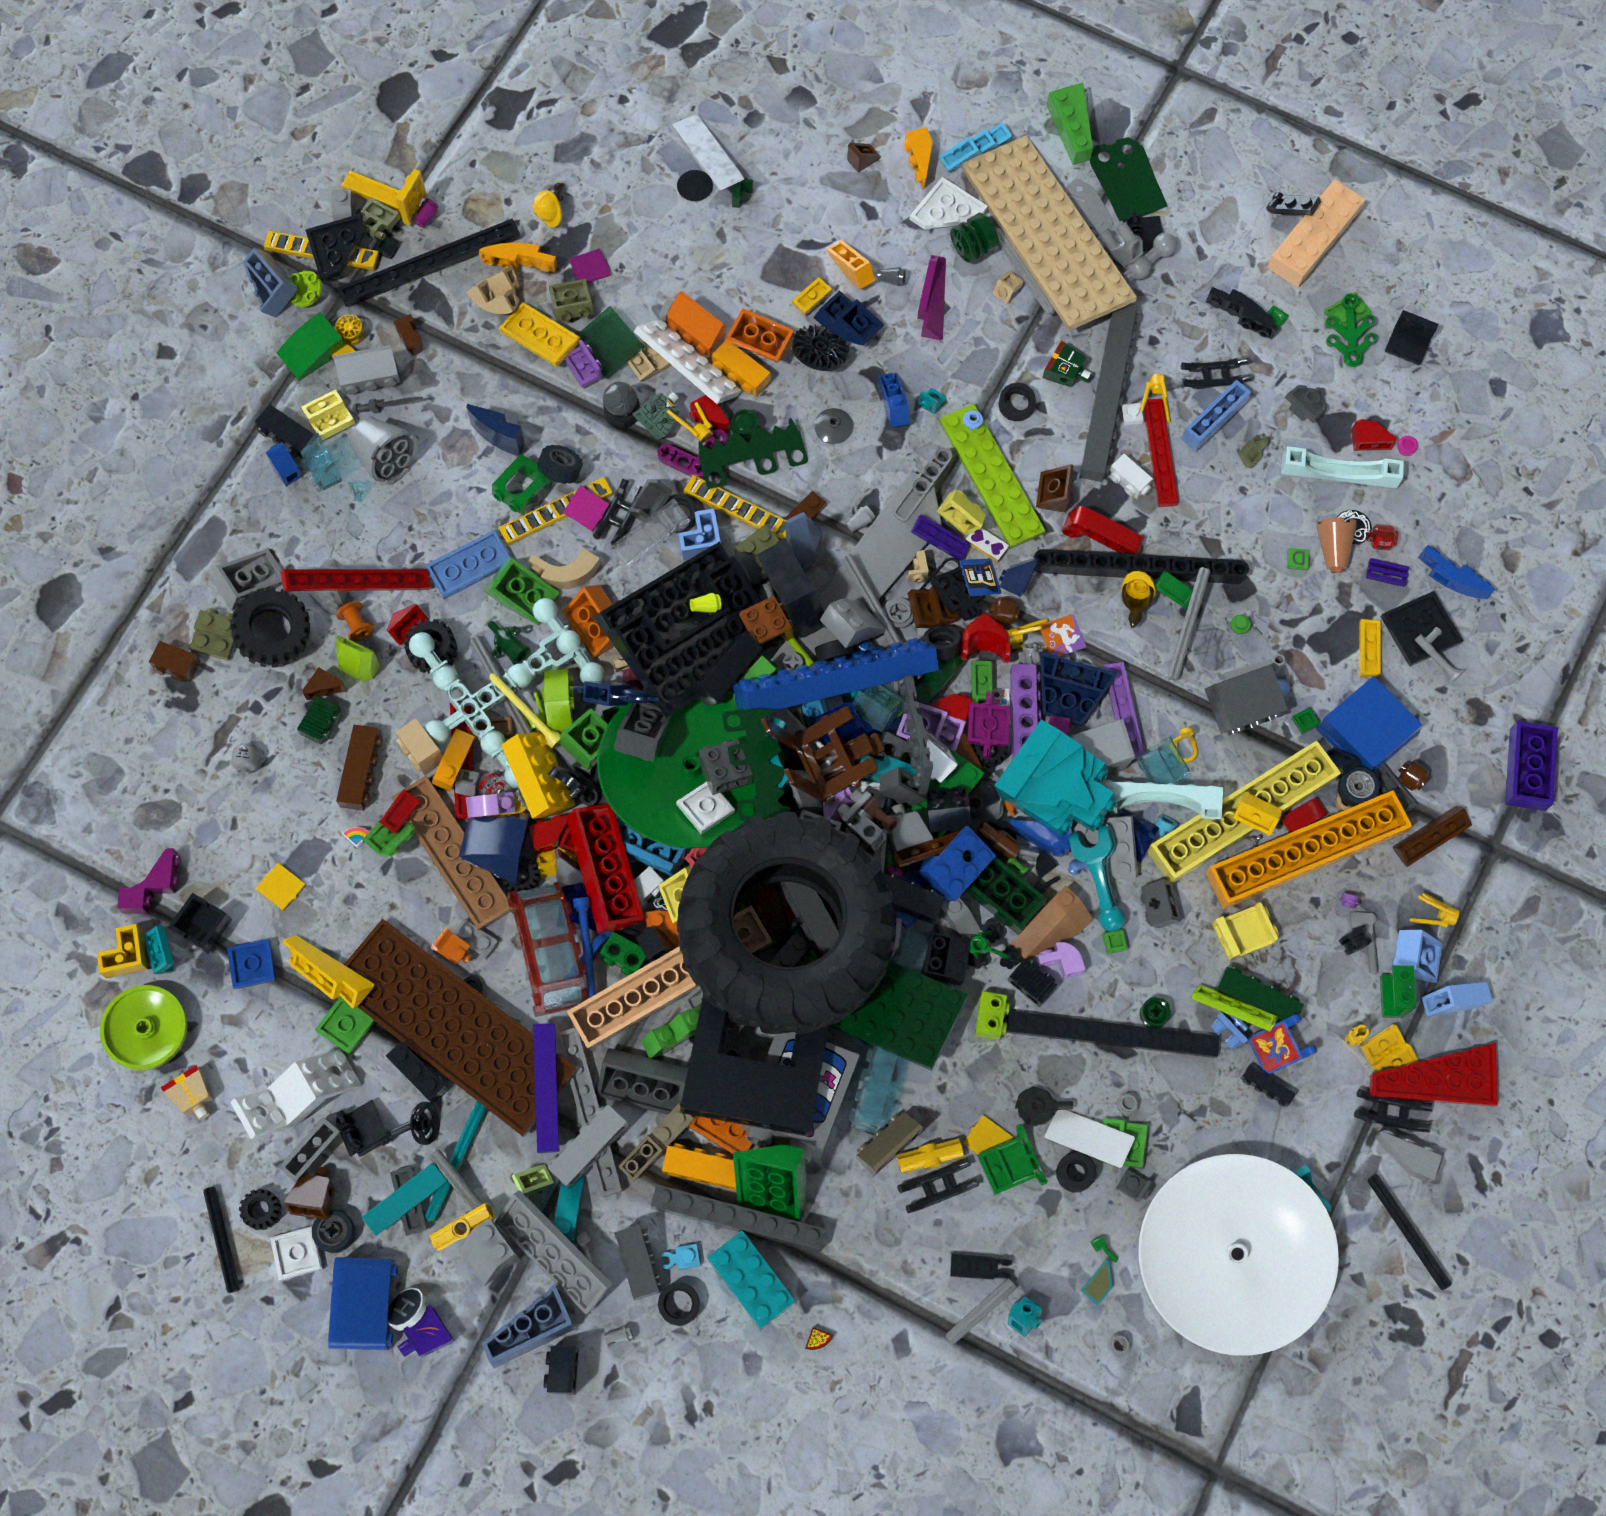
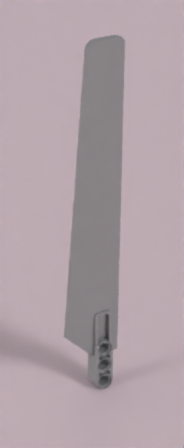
[771,447,952,708]

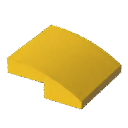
[1359,1024,1419,1073]

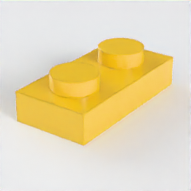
[792,277,832,316]

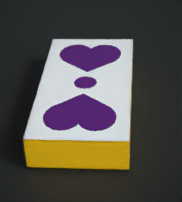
[966,528,1009,563]

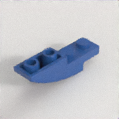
[1418,545,1495,599]

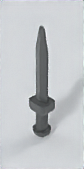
[352,397,423,415]

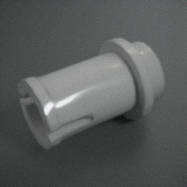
[604,1325,633,1348]

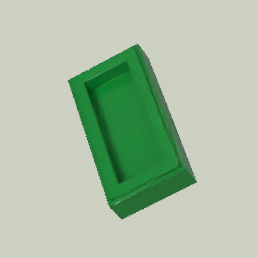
[1154,570,1193,609]

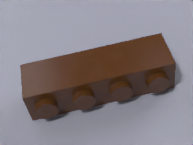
[336,724,383,811]

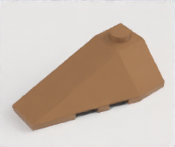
[1010,885,1093,962]

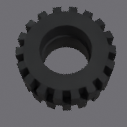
[404,619,458,674]

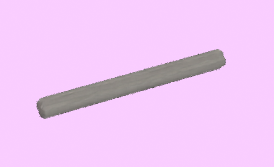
[996,228,1056,315]
[842,554,903,644]
[1167,567,1210,681]
[470,636,532,733]

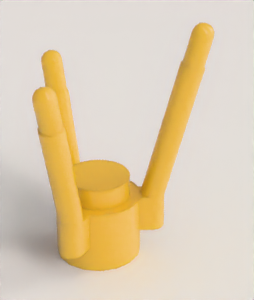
[1140,374,1170,423]
[667,402,713,443]
[1007,619,1048,651]
[1409,893,1459,928]

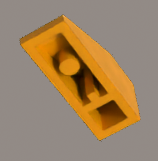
[826,240,875,290]
[432,729,475,792]

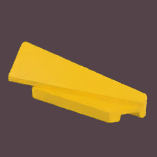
[283,935,374,1009]

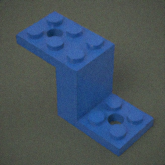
[894,826,996,929]

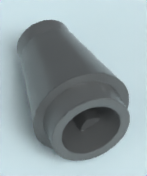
[877,267,906,286]

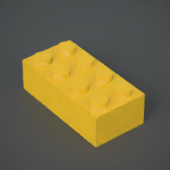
[501,732,575,819]

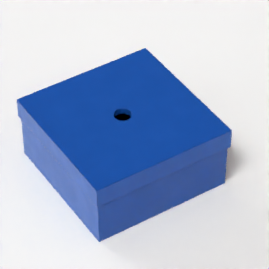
[1316,676,1423,773]

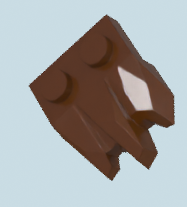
[907,586,961,629]

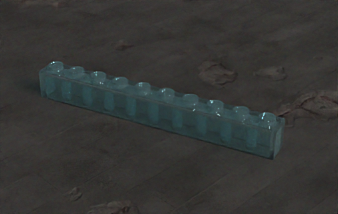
[848,927,930,1136]

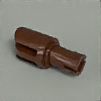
[977,821,1019,858]

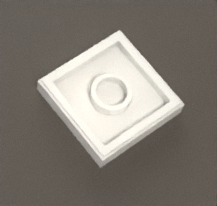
[676,782,735,835]
[270,1226,323,1281]

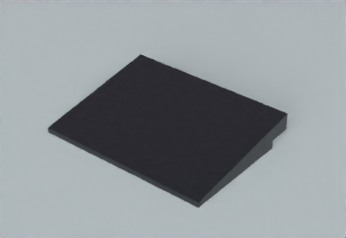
[593,541,785,718]

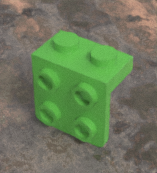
[361,821,415,857]

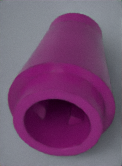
[414,198,439,228]

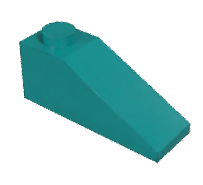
[554,1177,584,1243]

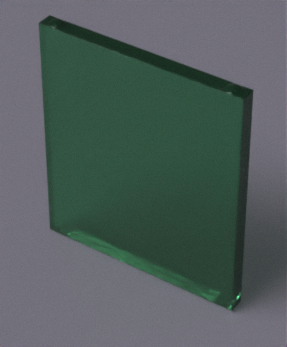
[577,306,645,379]

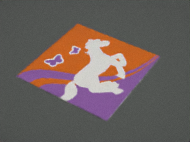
[1038,614,1087,656]

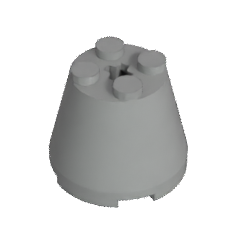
[349,416,418,484]

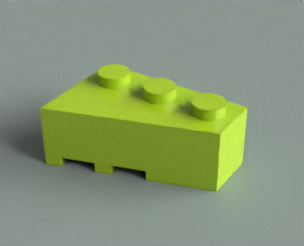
[544,669,575,734]

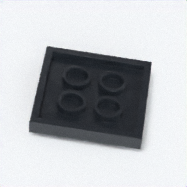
[1380,591,1463,667]

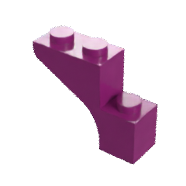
[117,848,181,914]

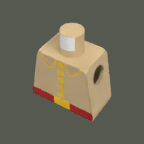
[161,1065,213,1121]

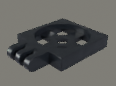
[930,566,983,621]

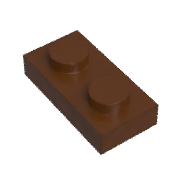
[786,491,827,520]

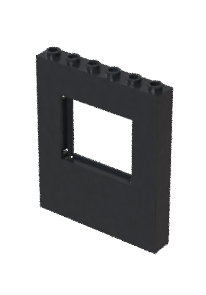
[680,997,829,1137]

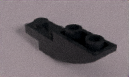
[1206,287,1277,339]

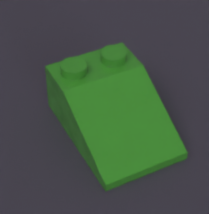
[484,558,560,625]

